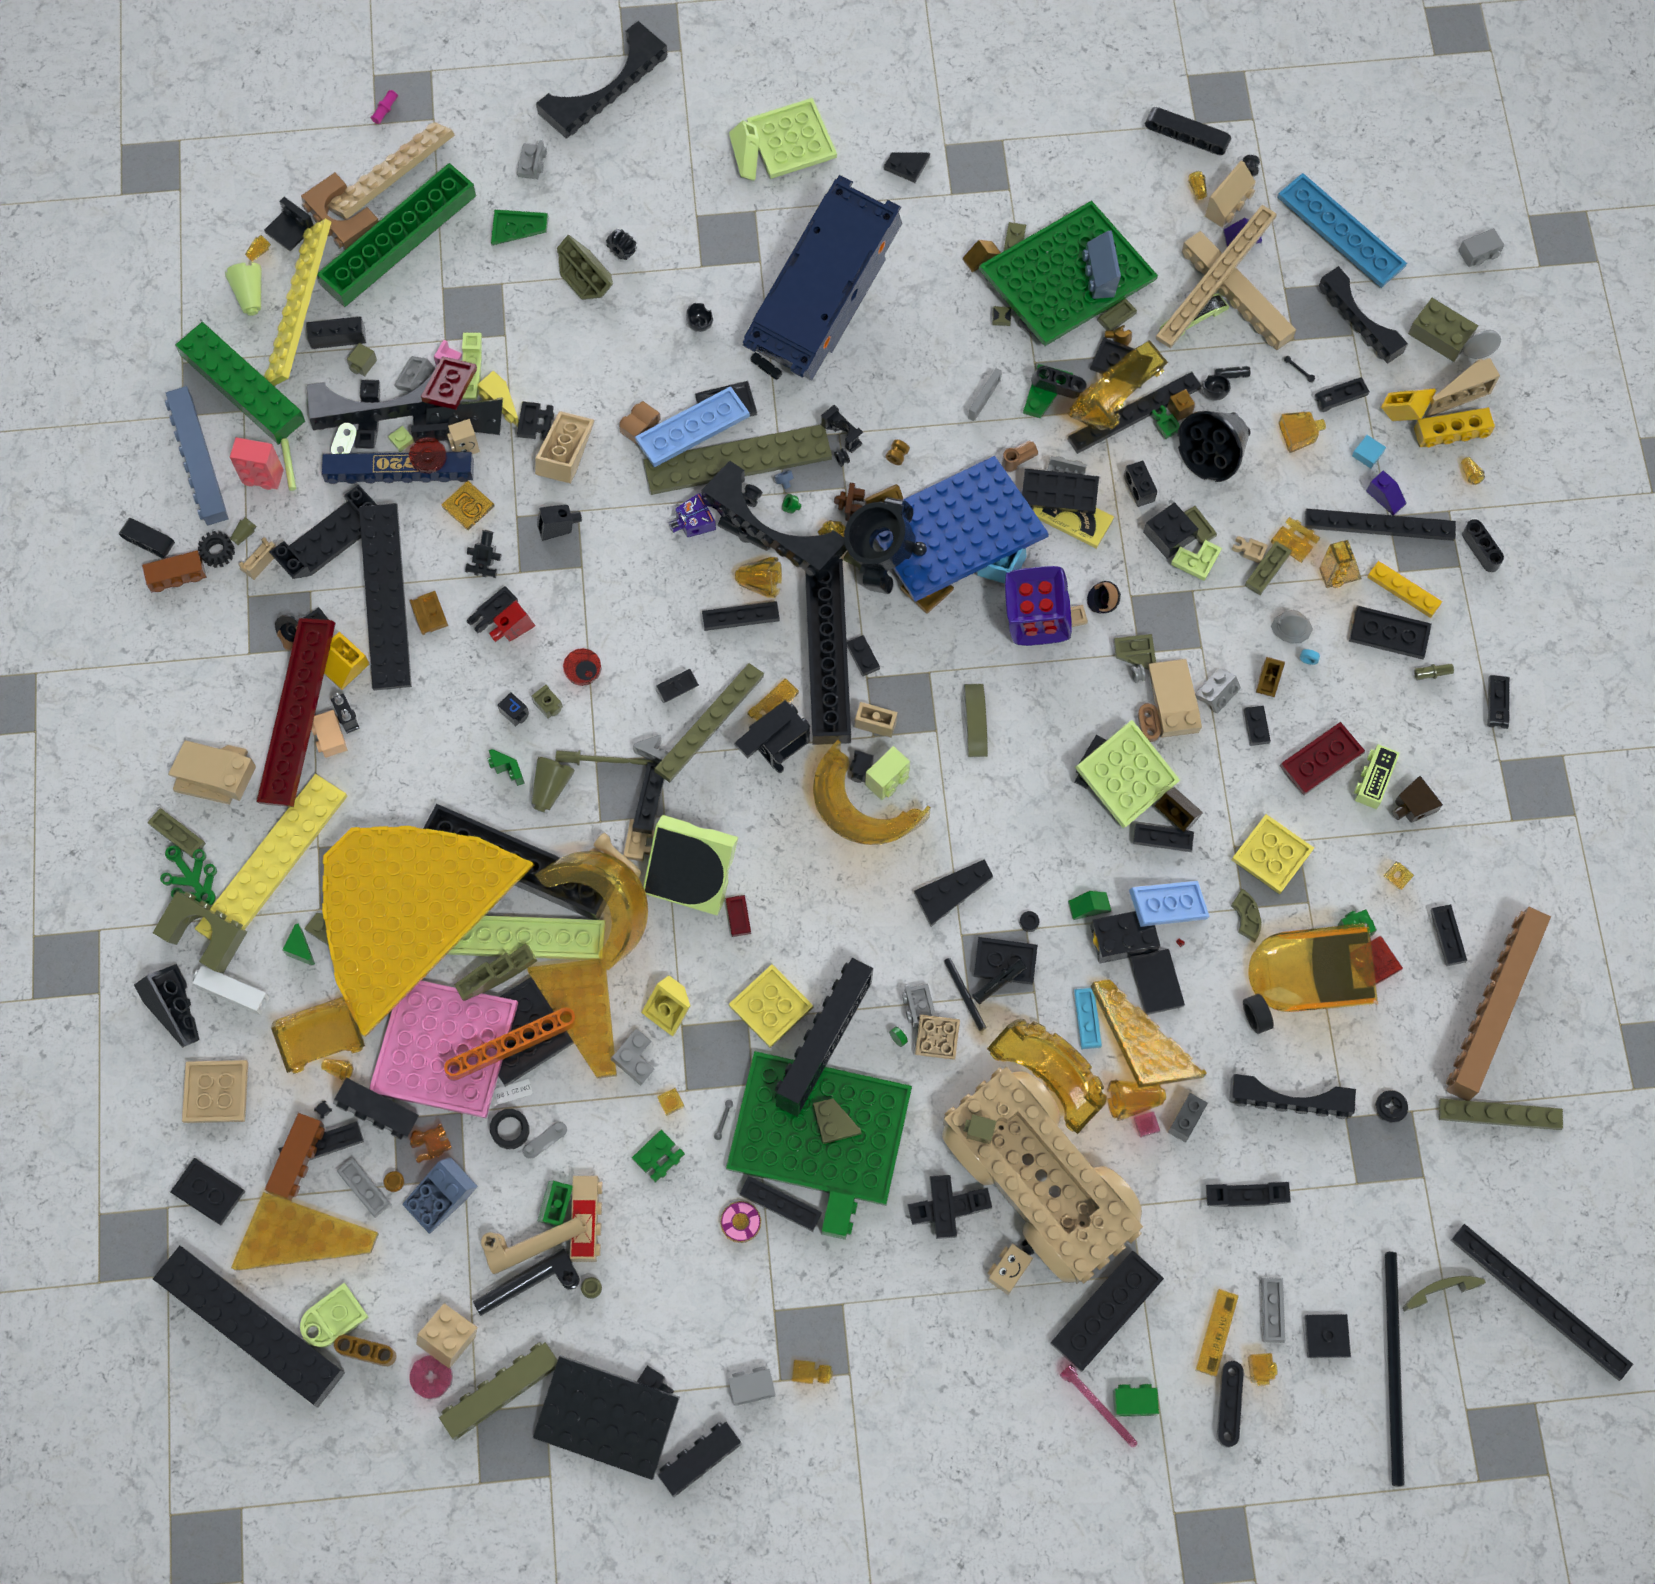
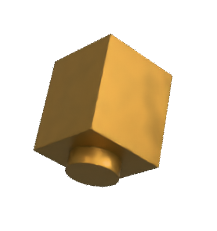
[1167,390,1195,421]

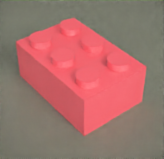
[230,437,284,490]

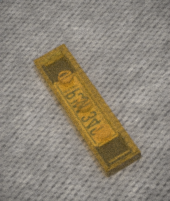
[1195,1289,1239,1377]

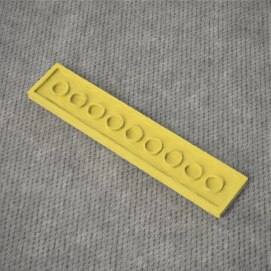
[264,219,331,386]
[195,774,348,941]

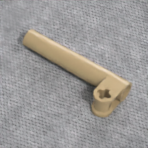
[481,1216,588,1275]

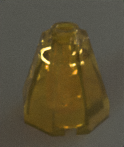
[735,557,782,598]

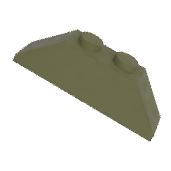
[557,235,613,300]

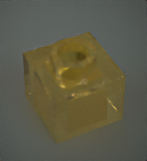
[1383,861,1414,890]

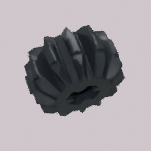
[606,229,637,260]

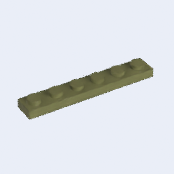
[1439,1099,1563,1130]

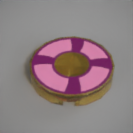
[720,1201,762,1243]

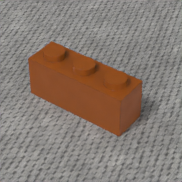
[142,550,207,593]

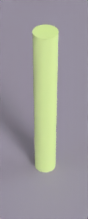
[281,438,296,491]

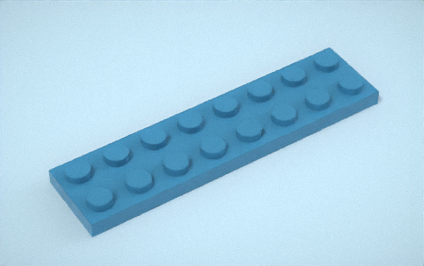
[1277,173,1407,288]

